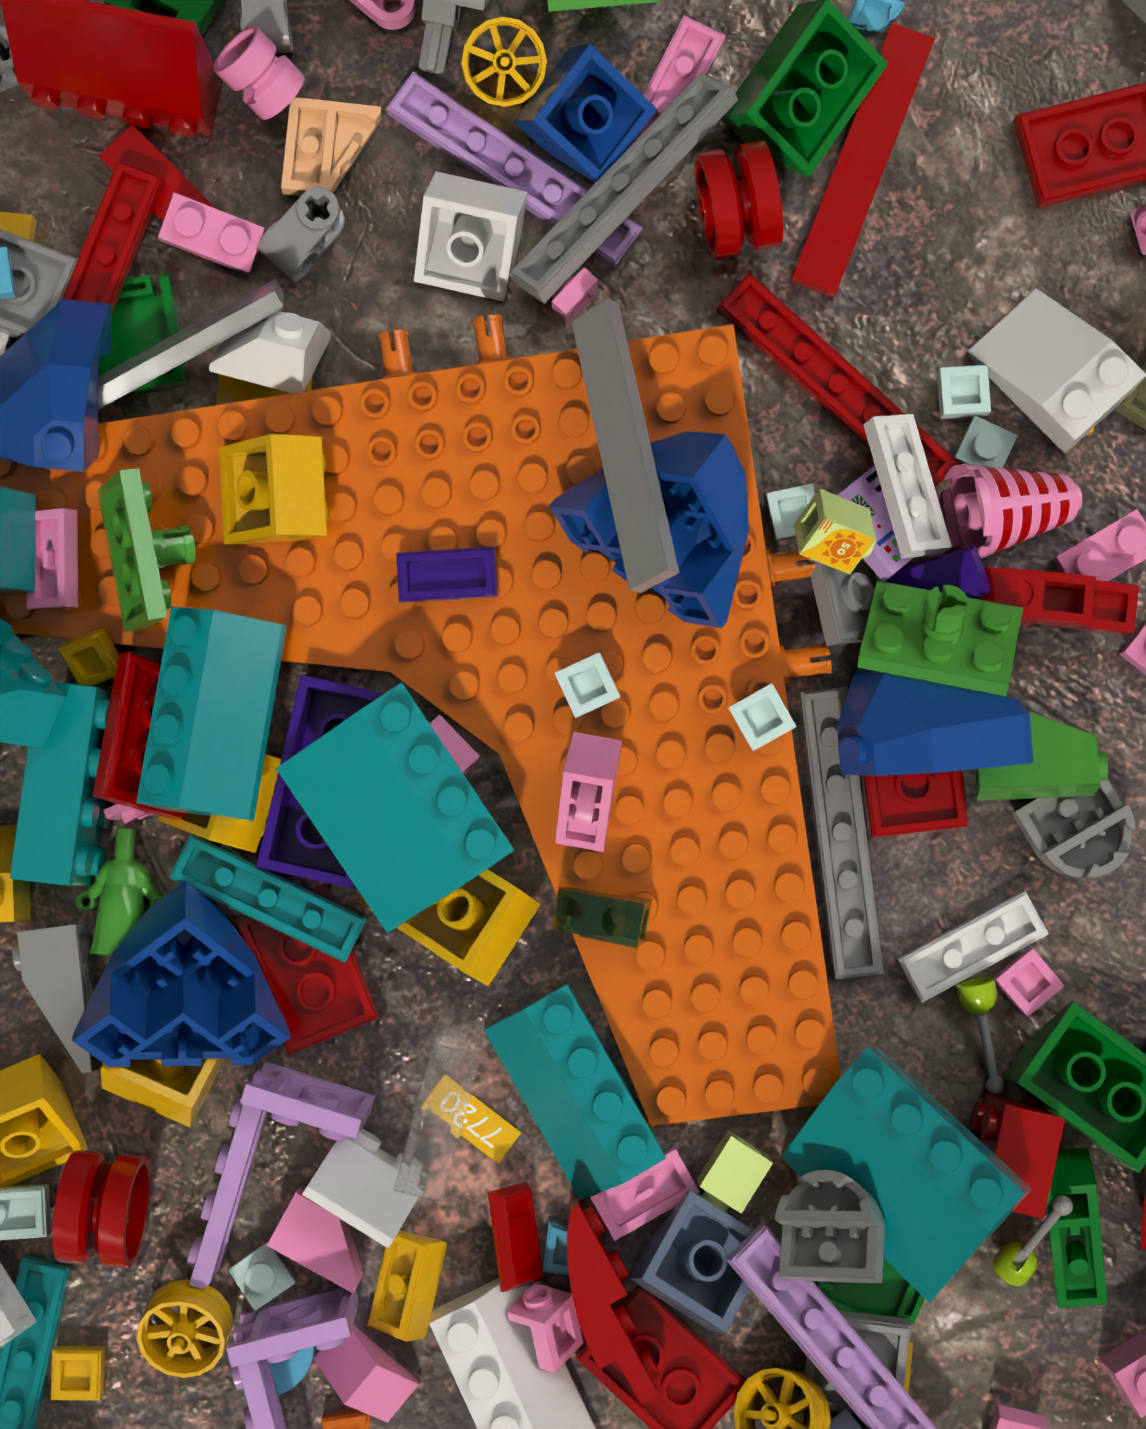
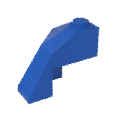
[0,299,112,472]
[549,431,749,628]
[837,668,1033,776]
[72,881,290,1067]

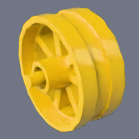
[461,17,547,107]
[136,1279,233,1378]
[733,1368,831,1429]

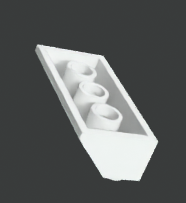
[429,1278,596,1429]

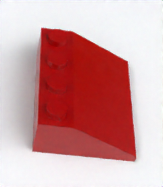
[0,0,223,138]

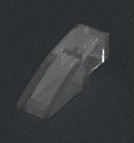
[394,1043,482,1203]

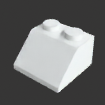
[414,171,528,302]
[302,1129,428,1249]

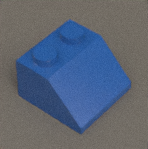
[514,44,657,183]

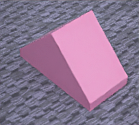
[313,1325,420,1423]

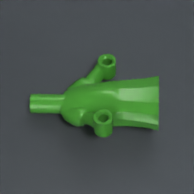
[75,828,164,955]

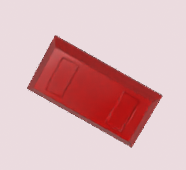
[487,1182,543,1292]

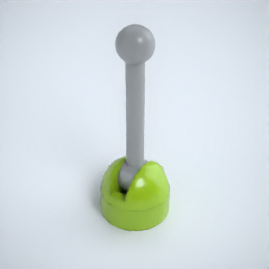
[956,977,1005,1096]
[993,1195,1073,1286]

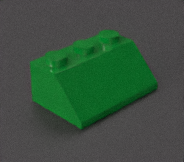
[721,0,888,177]
[1003,1001,1146,1173]

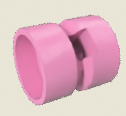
[213,25,305,120]

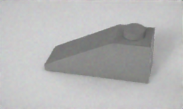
[12,923,103,1073]

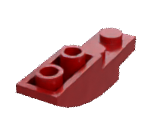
[975,567,1139,635]
[566,1197,661,1405]

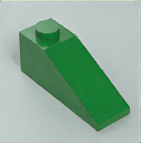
[1045,1148,1108,1308]

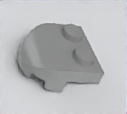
[1011,779,1135,878]
[775,1170,885,1283]

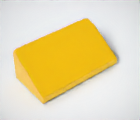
[367,1230,447,1342]

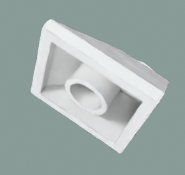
[209,311,331,393]

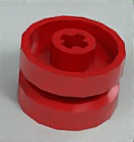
[694,140,783,259]
[52,1150,151,1269]

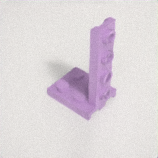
[187,1061,376,1288]
[226,1286,359,1429]

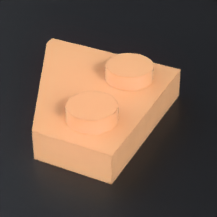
[281,97,382,196]

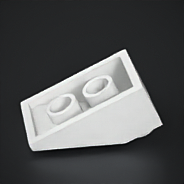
[966,288,1146,454]

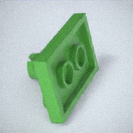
[97,468,196,633]
[857,581,1023,696]

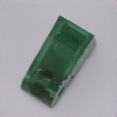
[552,887,652,948]

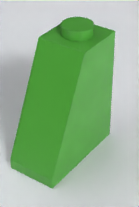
[974,712,1108,801]

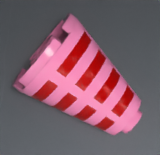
[941,464,1082,559]

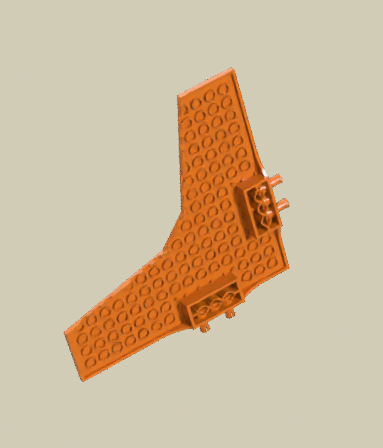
[0,315,841,1126]

